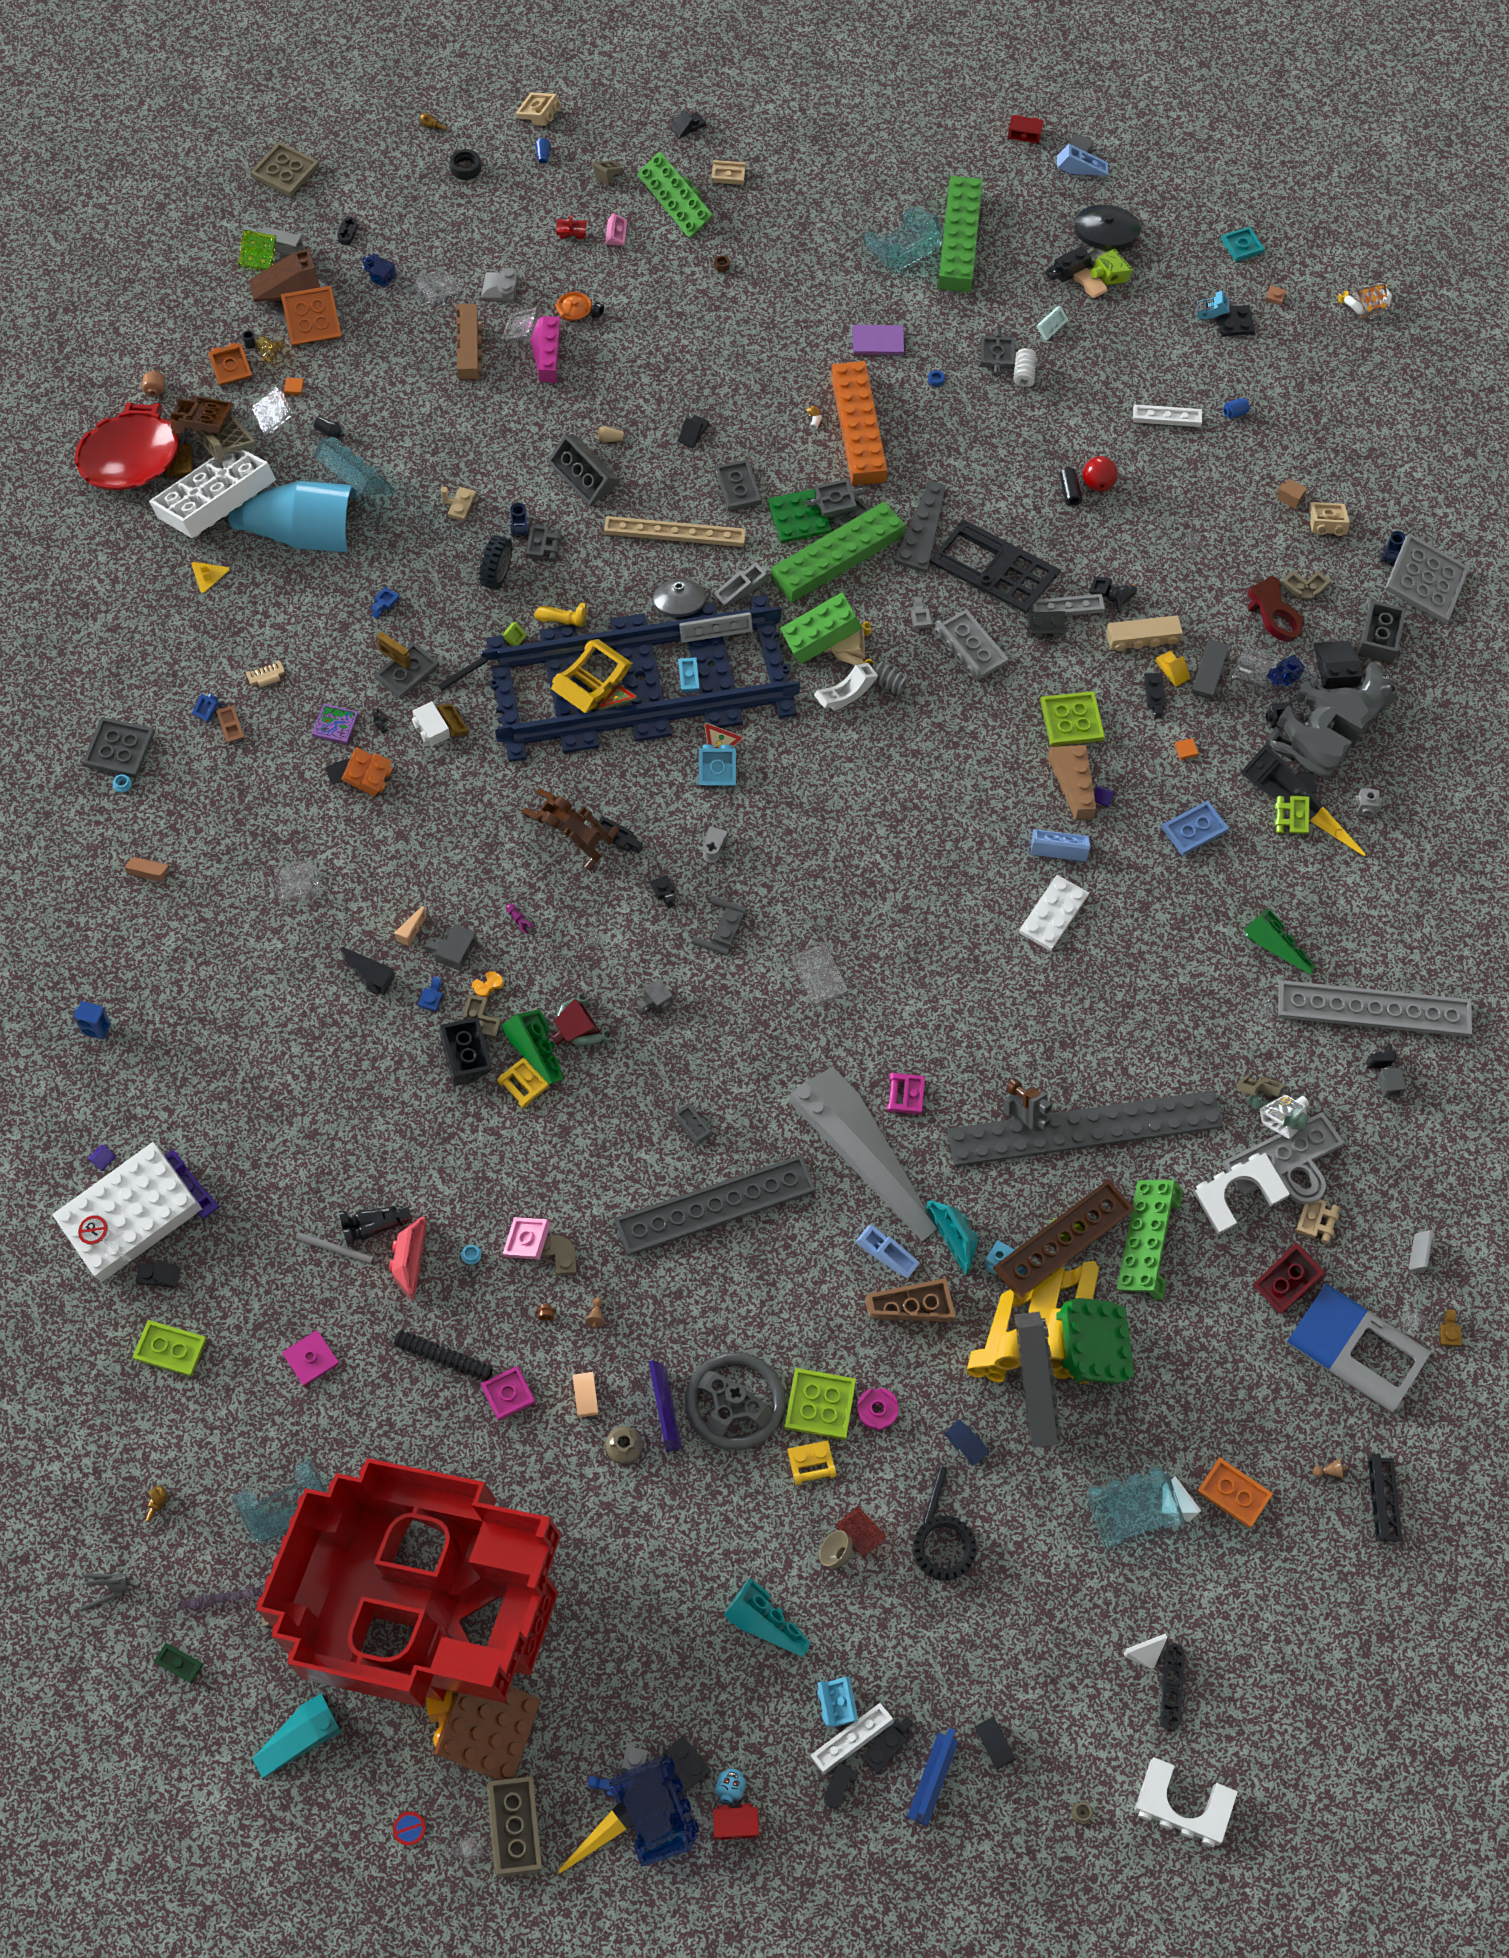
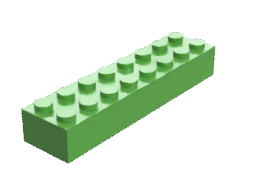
[938,176,983,292]
[771,501,906,603]

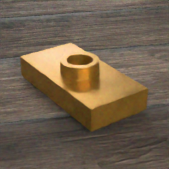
[436,704,469,737]

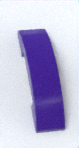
[165,1150,220,1219]

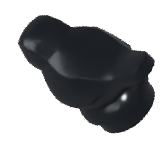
[1107,584,1137,613]

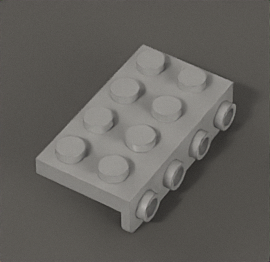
[934,609,1009,681]

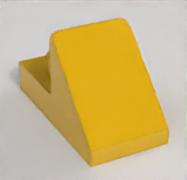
[1155,650,1191,687]

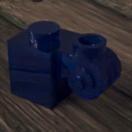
[362,254,396,288]
[1267,654,1305,687]

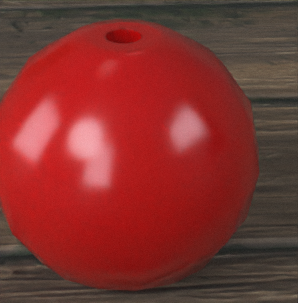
[1082,456,1118,492]

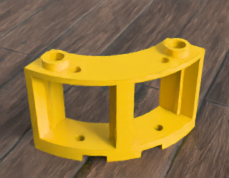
[551,639,633,713]

